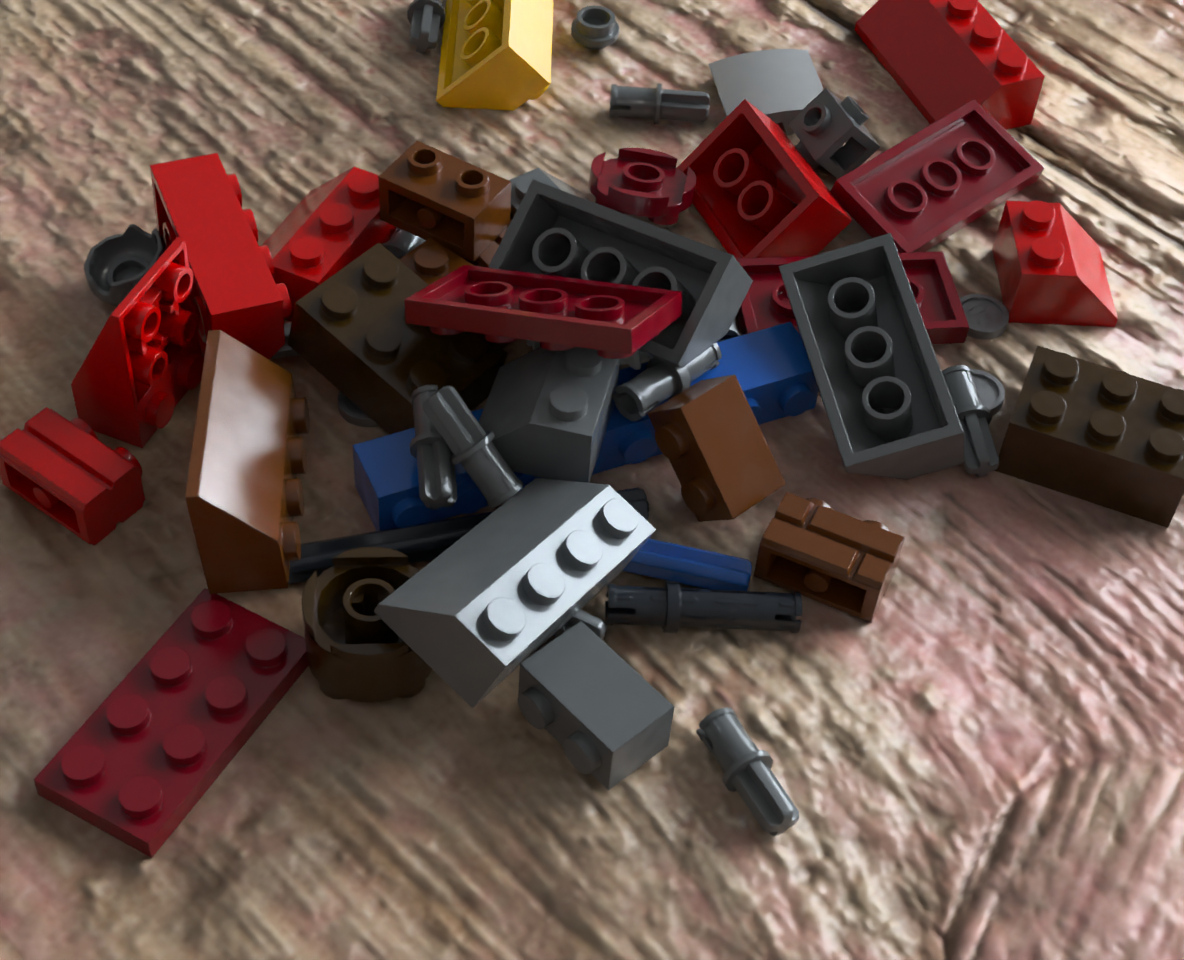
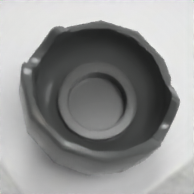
[84,224,168,307]

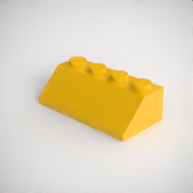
[436,0,553,111]

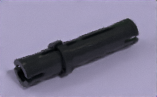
[605,581,802,633]

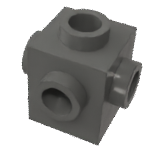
[788,88,880,179]

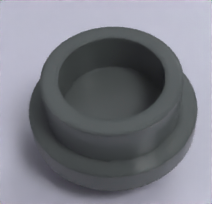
[571,6,619,50]

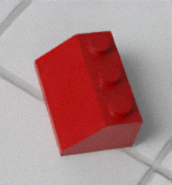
[677,99,853,259]
[261,167,396,322]

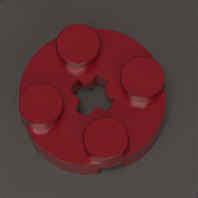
[589,148,696,225]

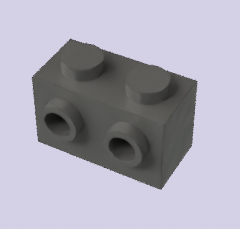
[517,621,674,791]

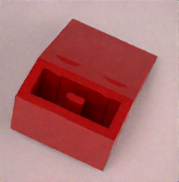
[71,237,204,448]

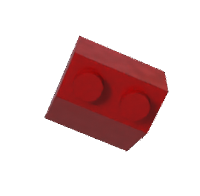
[992,201,1118,327]

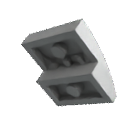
[708,49,824,136]

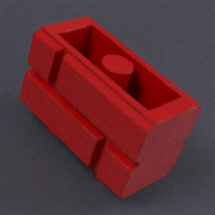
[0,407,145,546]

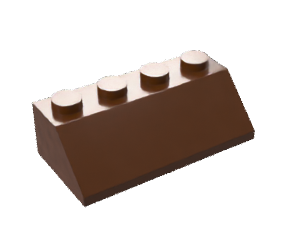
[185,330,310,594]

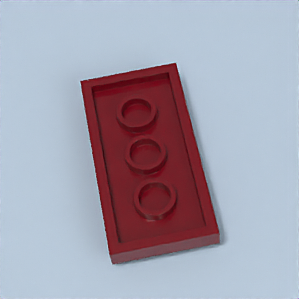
[830,99,1044,253]
[736,251,969,344]
[404,265,682,359]
[34,588,309,858]

